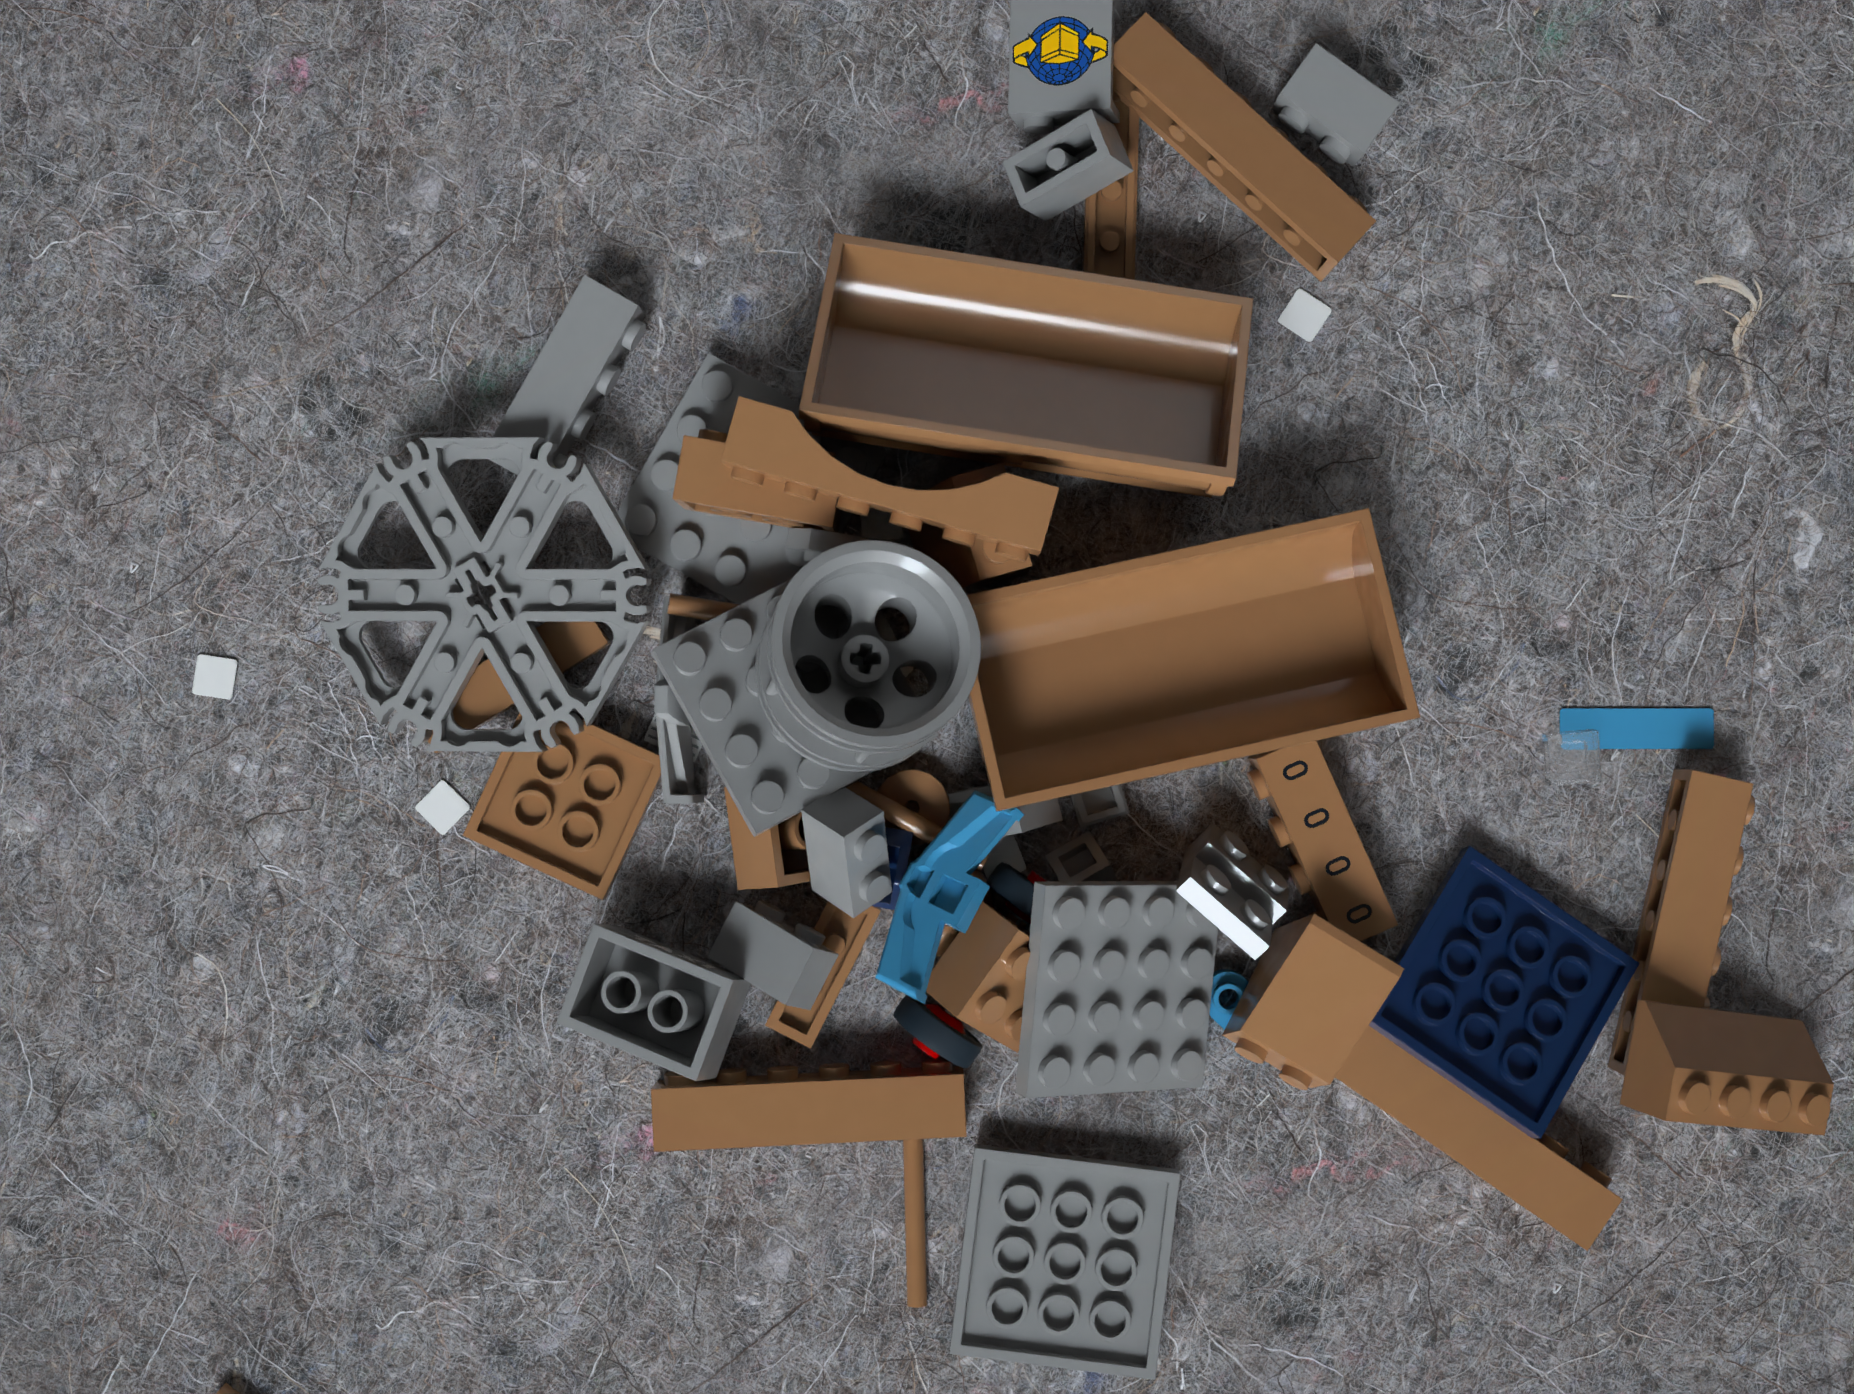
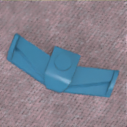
[876,790,1025,1004]

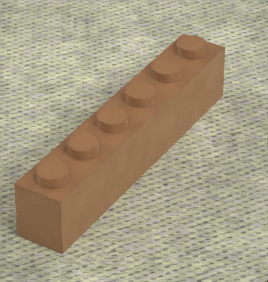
[1113,12,1376,282]
[1608,769,1755,1076]
[1335,1026,1623,1251]
[651,1058,967,1152]

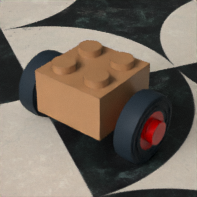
[893,862,1047,1068]

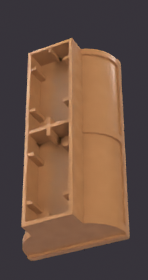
[799,233,1253,498]
[967,508,1420,812]

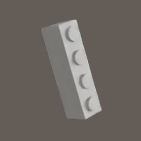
[489,275,646,476]

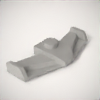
[654,596,705,804]

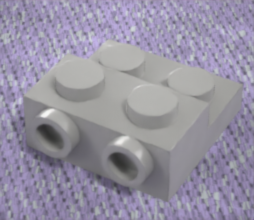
[1176,823,1289,960]

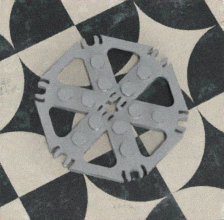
[318,437,651,752]

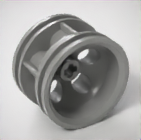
[755,540,981,772]

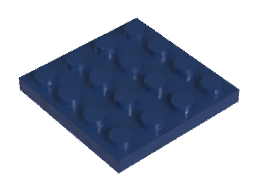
[1369,846,1640,1138]

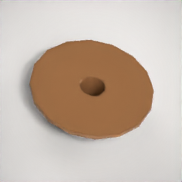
[877,769,950,845]

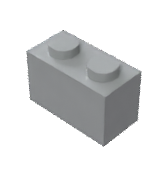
[1271,43,1400,167]
[1003,109,1134,221]
[801,787,892,918]
[707,900,839,1010]

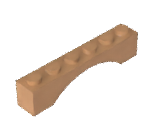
[720,396,1059,562]

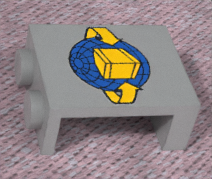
[1008,0,1122,134]

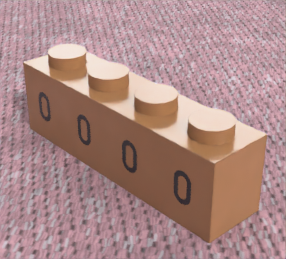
[1247,741,1398,942]

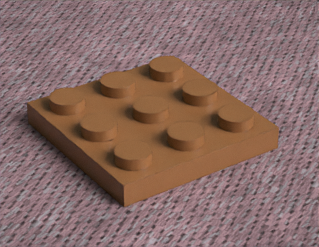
[462,712,661,900]

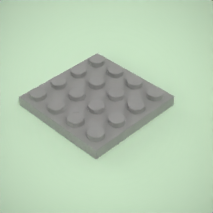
[617,352,887,605]
[652,579,938,837]
[1015,881,1218,1098]
[949,1144,1180,1380]

